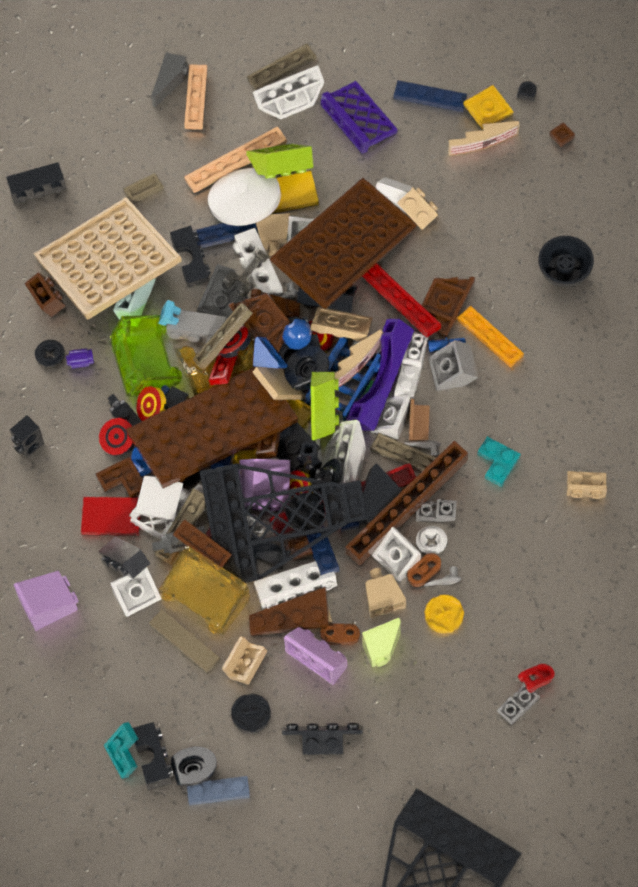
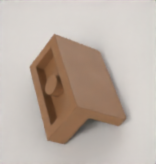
[409,399,430,441]

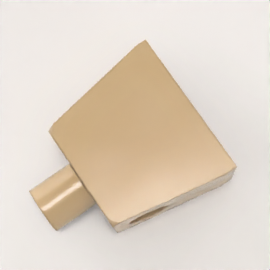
[256,213,290,256]
[365,568,406,618]

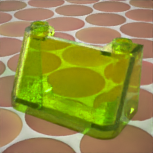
[111,315,182,397]

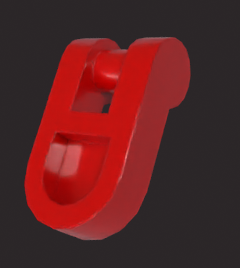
[518,664,555,693]

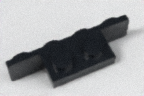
[282,723,363,755]

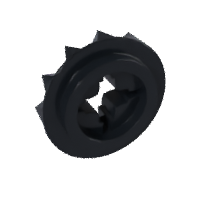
[35,340,65,368]

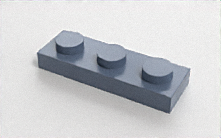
[187,776,250,806]

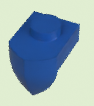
[131,447,151,477]

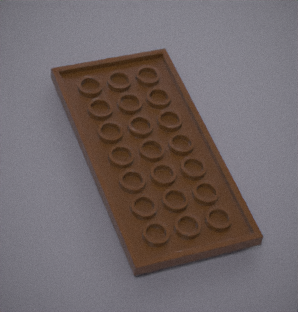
[270,178,417,310]
[126,366,298,489]

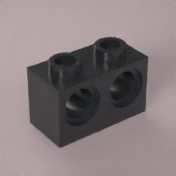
[9,415,44,458]

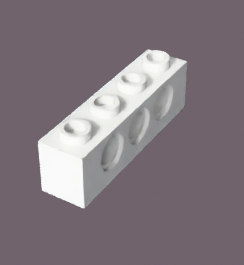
[233,228,283,297]
[254,561,337,610]

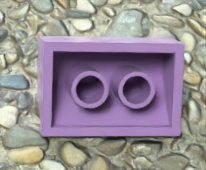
[284,627,347,685]

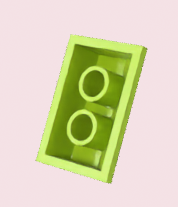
[246,143,313,178]
[311,372,339,440]

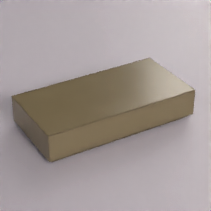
[123,172,164,204]

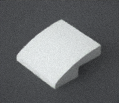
[135,476,183,521]

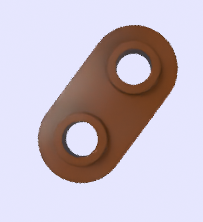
[407,553,441,587]
[320,624,360,645]

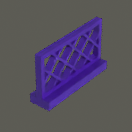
[320,81,398,154]

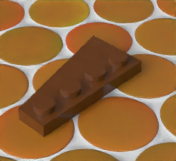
[249,587,330,636]

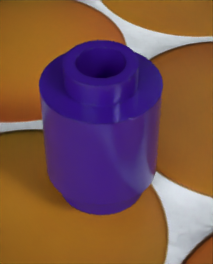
[66,348,94,369]

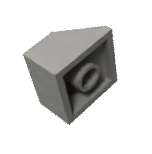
[428,340,478,391]

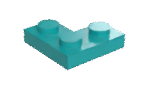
[477,436,521,487]
[104,722,138,779]

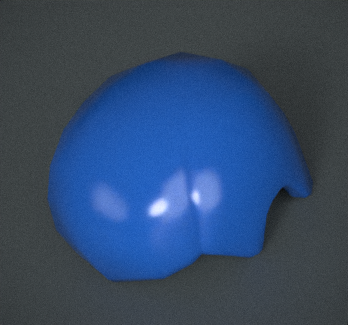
[282,319,312,350]

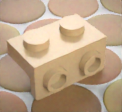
[397,186,438,230]
[222,636,267,685]

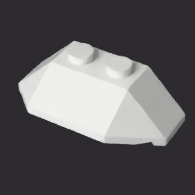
[252,65,324,119]
[322,420,366,484]

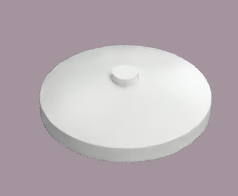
[208,168,281,226]

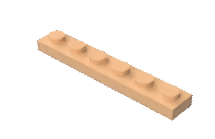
[184,126,287,193]

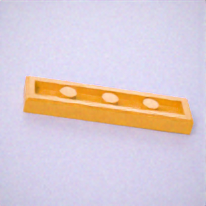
[457,306,524,368]

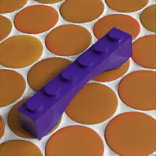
[346,319,414,431]

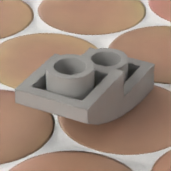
[415,499,457,522]
[497,683,541,725]

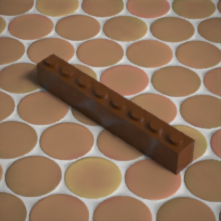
[345,440,468,566]

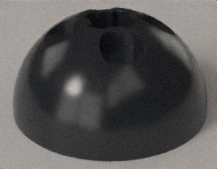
[538,235,594,287]

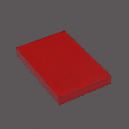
[81,497,141,536]

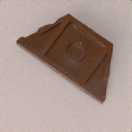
[421,277,475,338]
[228,294,292,353]

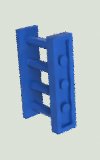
[305,337,381,421]

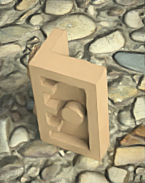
[567,471,607,499]

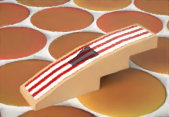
[448,121,519,156]
[335,329,383,387]

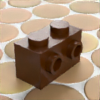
[24,272,66,317]

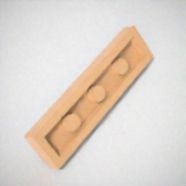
[184,64,208,129]

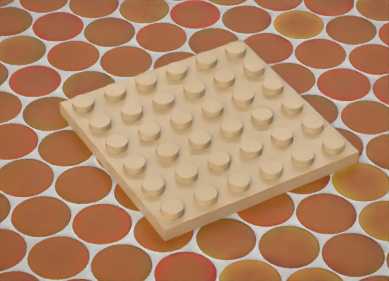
[34,197,182,320]

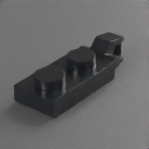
[107,394,142,426]

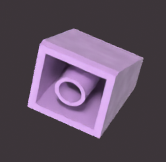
[240,459,290,511]
[13,571,79,631]

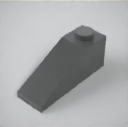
[151,53,189,107]

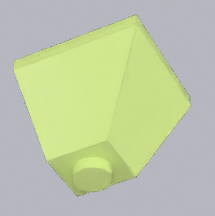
[362,618,401,667]

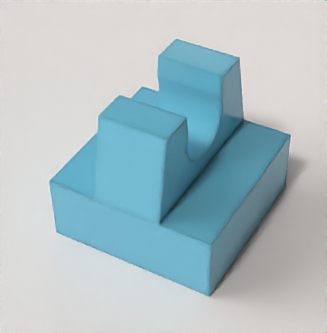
[158,300,181,326]

